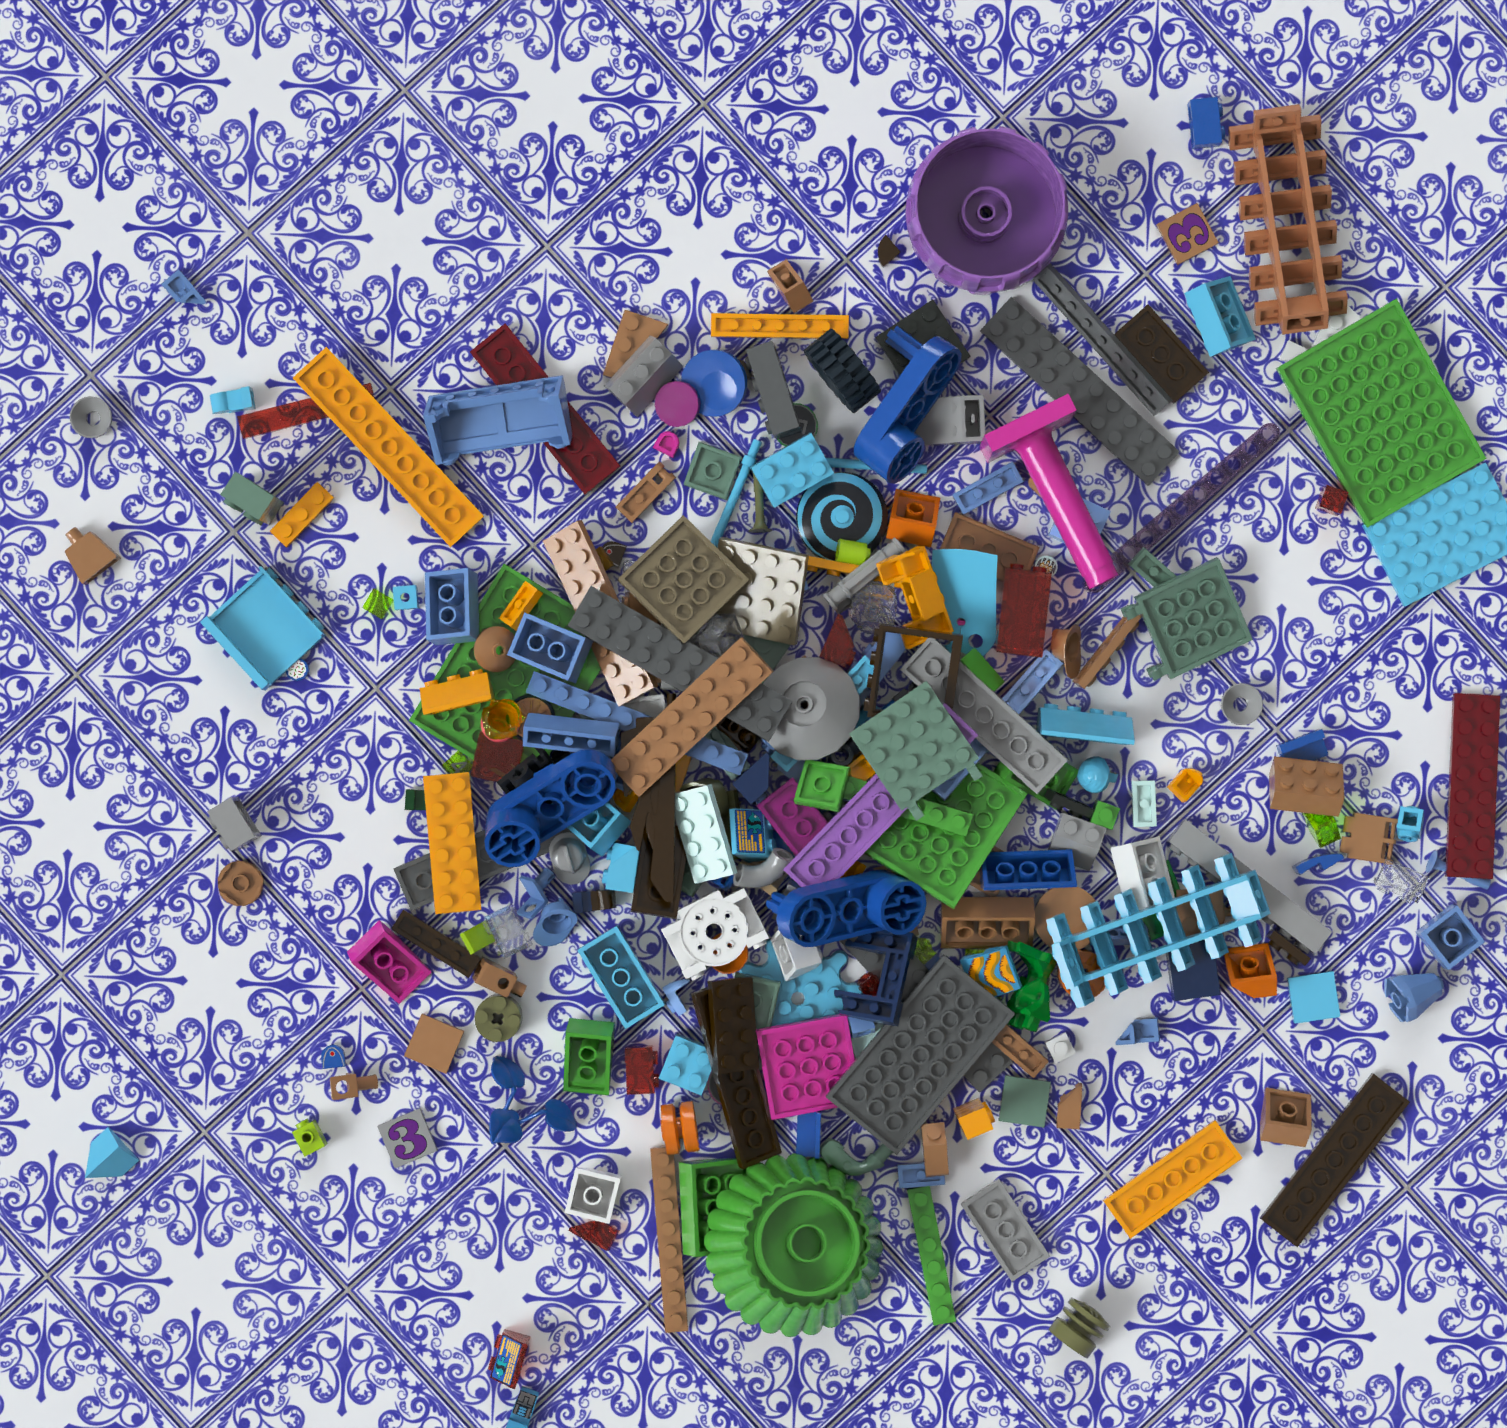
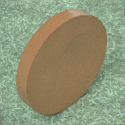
[1034,887,1095,950]

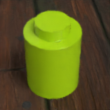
[835,539,871,565]

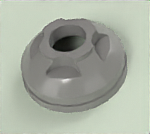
[70,396,112,438]
[1221,683,1263,725]

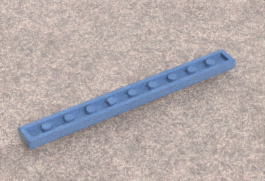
[526,671,749,776]

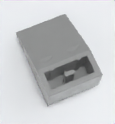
[915,395,985,446]

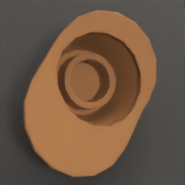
[1051,624,1081,679]

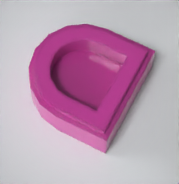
[653,431,680,458]

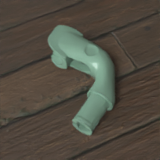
[820,1138,893,1176]

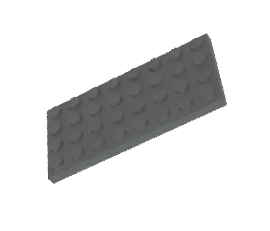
[825,954,1015,1155]

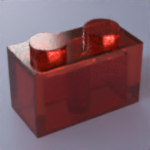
[625,1045,659,1095]

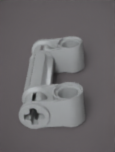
[823,537,906,614]

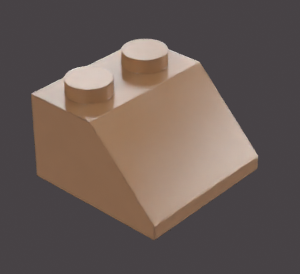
[1260,1088,1312,1147]

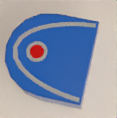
[321,1044,346,1069]

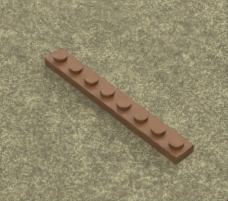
[650,1147,688,1333]

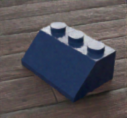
[733,752,770,805]

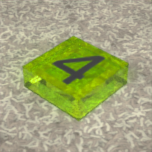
[442,751,475,774]

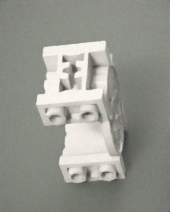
[661,888,769,981]

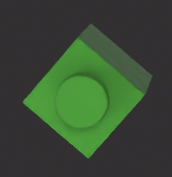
[1088,800,1120,830]

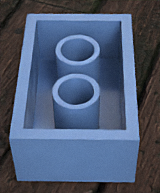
[425,568,479,645]
[507,612,593,683]

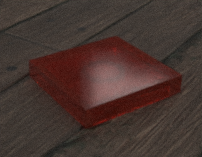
[470,731,524,782]

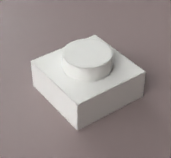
[1045,1032,1076,1064]

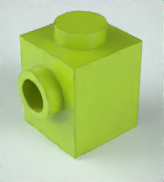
[292,1118,328,1157]

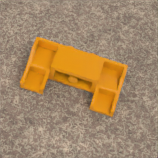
[876,546,954,649]

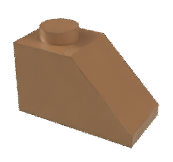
[767,259,813,313]
[921,1122,949,1177]

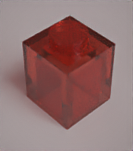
[1315,485,1349,516]

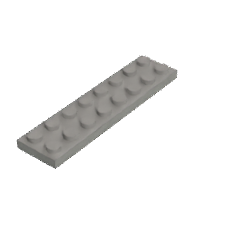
[900,638,1069,794]

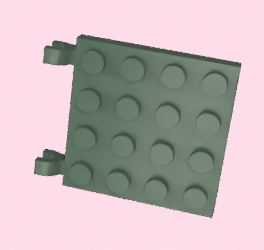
[1120,557,1253,681]
[849,681,983,821]

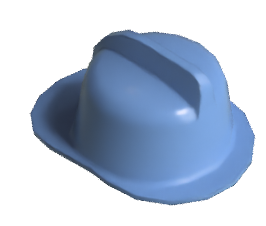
[533,898,578,946]

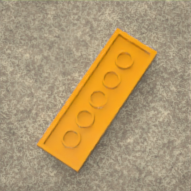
[423,772,481,914]
[1103,1120,1242,1239]

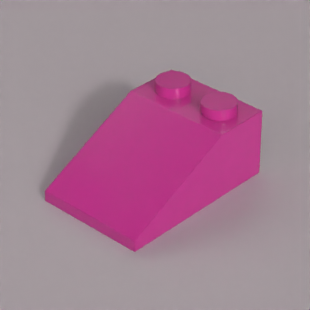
[347,920,432,1004]

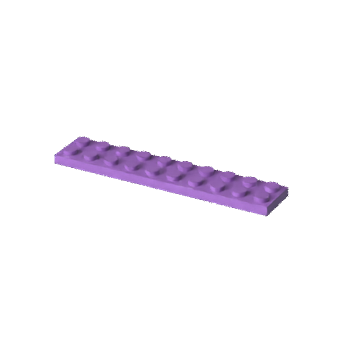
[783,703,978,887]

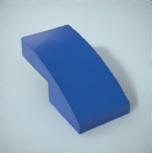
[1292,853,1344,875]

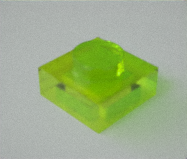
[362,588,394,620]

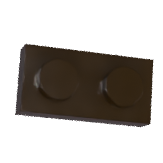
[1266,929,1311,966]

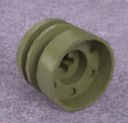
[1049,1297,1111,1359]

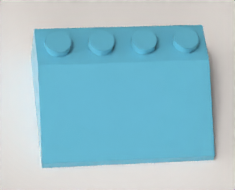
[1036,704,1135,745]

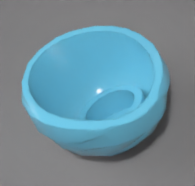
[1077,756,1110,794]

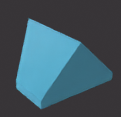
[85,1127,139,1178]

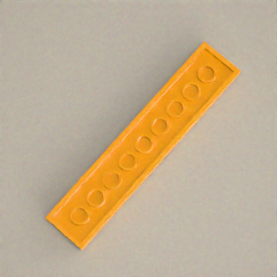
[293,347,484,548]

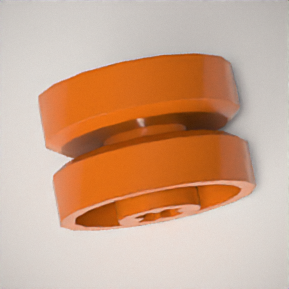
[660,1100,700,1155]

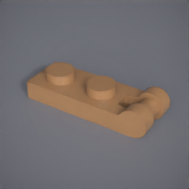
[615,461,676,523]

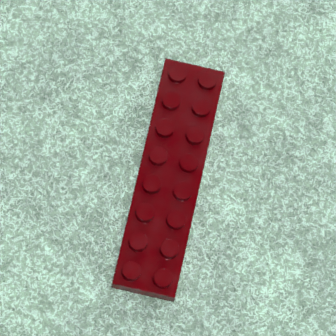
[470,323,621,495]
[1445,693,1500,879]

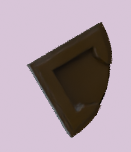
[878,235,901,268]

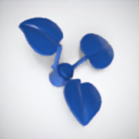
[489,1056,577,1144]

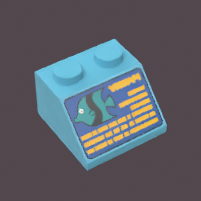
[729,808,776,863]

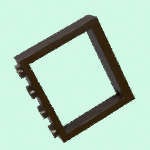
[864,623,963,718]

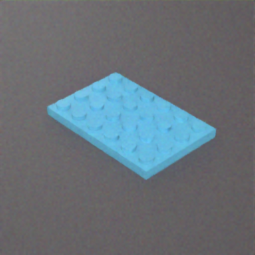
[1362,462,1507,607]

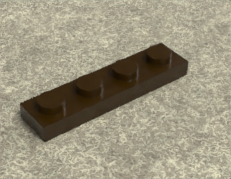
[391,909,481,978]

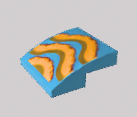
[960,945,1022,997]

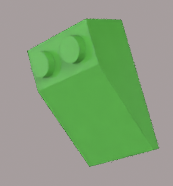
[993,761,1078,810]
[563,1018,615,1096]

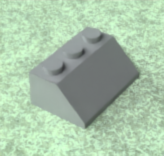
[604,335,683,417]

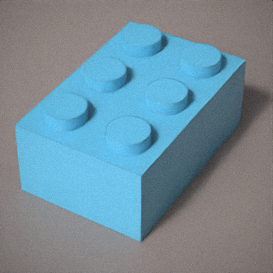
[750,433,834,508]

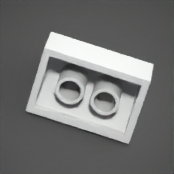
[1110,836,1175,910]

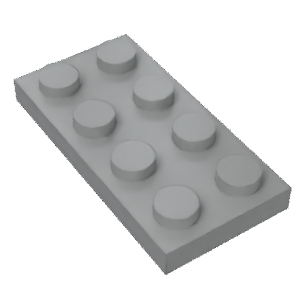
[961,1178,1050,1282]

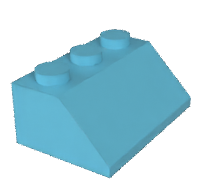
[1184,276,1256,357]

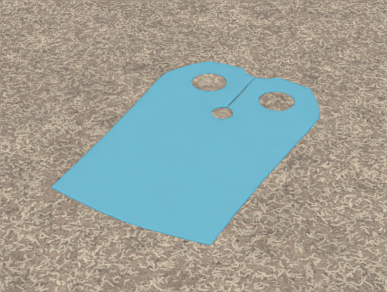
[932,549,998,656]

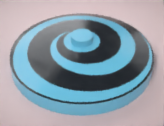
[796,472,888,561]

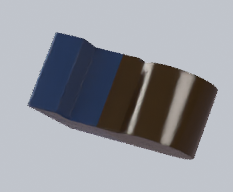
[572,890,617,914]

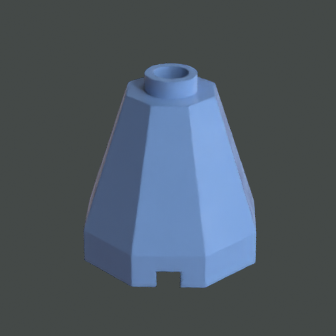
[1384,973,1444,1022]

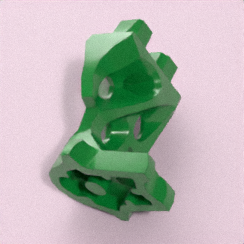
[1007,941,1057,1032]

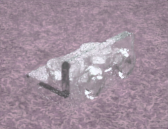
[1373,859,1430,904]

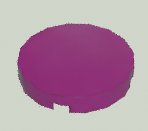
[655,381,701,427]

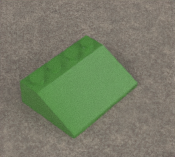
[679,1158,747,1257]

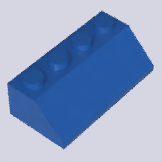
[979,849,1077,891]

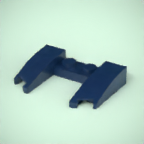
[834,930,918,1027]

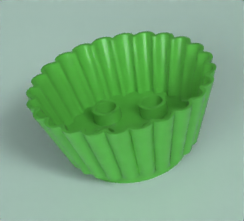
[704,1153,883,1337]

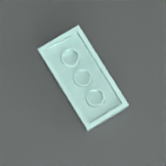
[675,784,738,884]

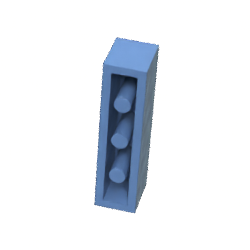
[523,713,620,757]

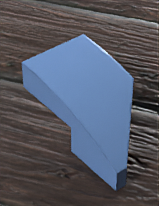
[161,269,206,304]
[1115,1018,1160,1045]

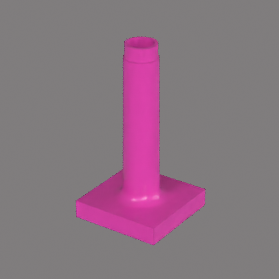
[980,394,1119,589]

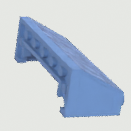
[423,375,572,465]

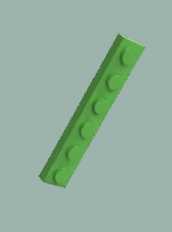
[843,775,973,836]
[907,1186,956,1326]

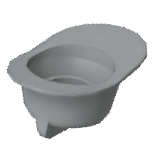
[549,832,590,885]

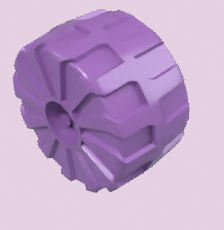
[905,126,1068,295]

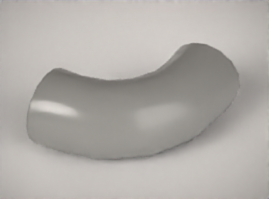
[733,848,793,888]

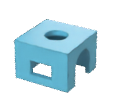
[393,585,419,611]

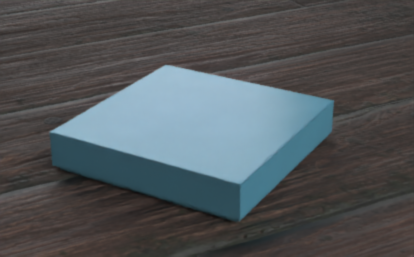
[1287,971,1340,1024]

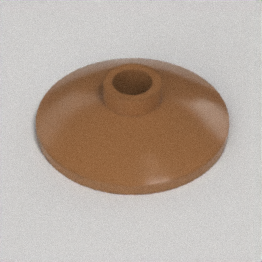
[474,626,515,672]

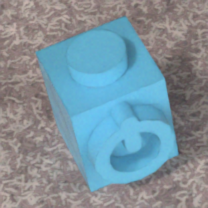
[1397,806,1424,842]

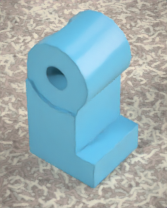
[210,386,256,414]

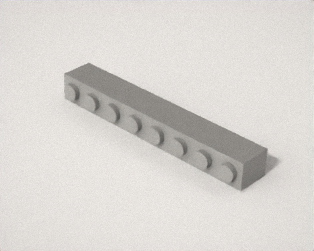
[1166,819,1332,954]

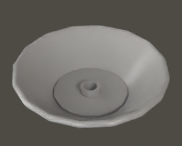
[763,657,860,760]

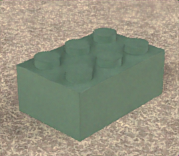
[220,471,284,526]

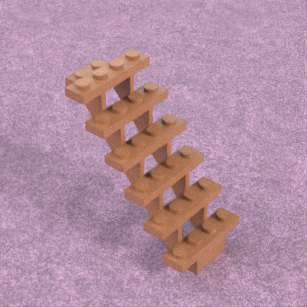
[1228,104,1348,335]

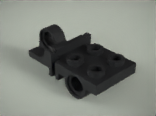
[497,748,574,804]

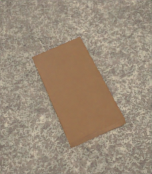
[940,512,1040,590]

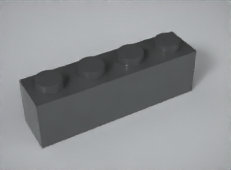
[744,341,802,439]

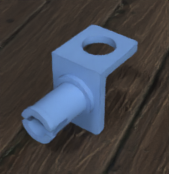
[517,868,555,919]

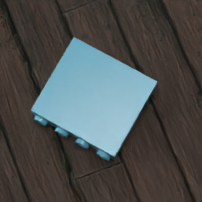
[200,566,326,691]

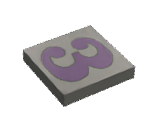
[377,1108,438,1168]

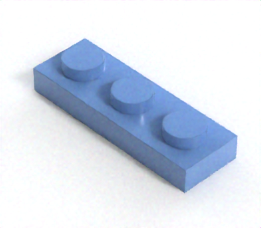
[952,461,1024,515]

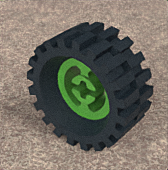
[803,328,881,413]

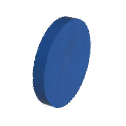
[681,350,747,417]

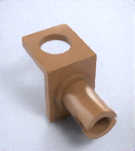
[330,1073,378,1100]

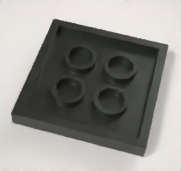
[875,299,971,375]

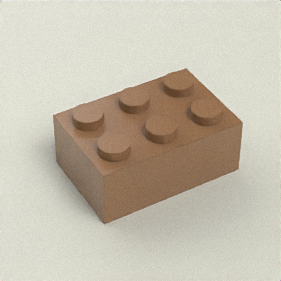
[1269,756,1344,817]

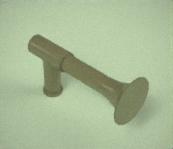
[749,473,772,533]

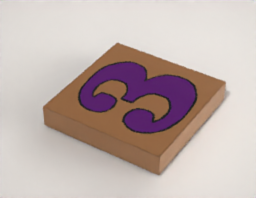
[1156,203,1219,265]

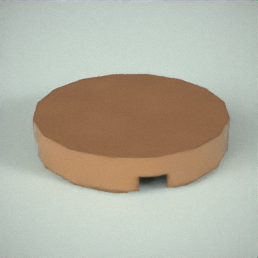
[217,861,264,906]

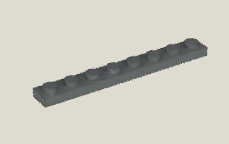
[1032,263,1172,416]

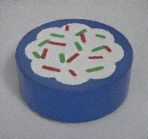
[286,658,310,681]

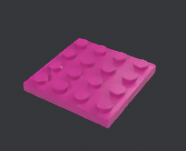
[756,1014,855,1120]

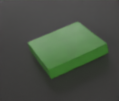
[794,760,851,812]

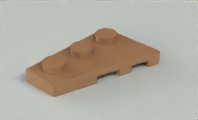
[603,310,668,378]

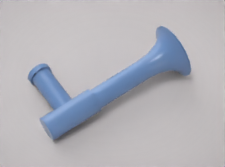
[1426,850,1491,890]

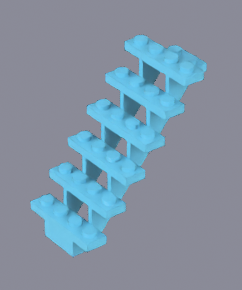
[1046,853,1271,1008]

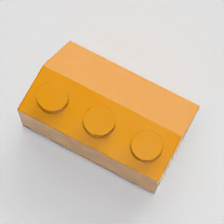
[419,669,495,715]

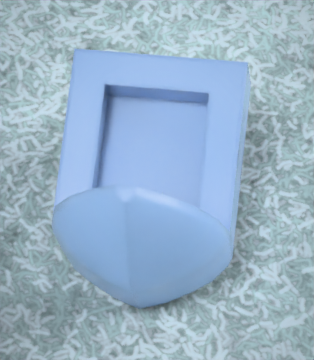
[663,979,690,1016]

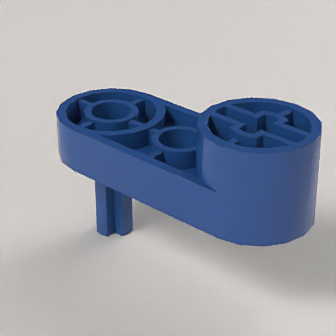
[854,326,961,484]
[484,749,616,867]
[766,870,927,947]

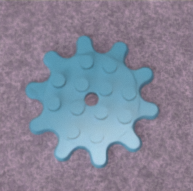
[739,938,863,1034]

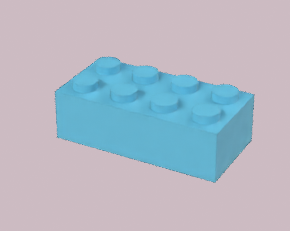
[577,925,665,1029]

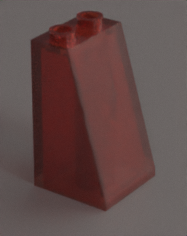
[994,563,1052,658]

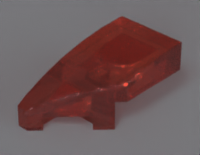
[568,1221,620,1251]

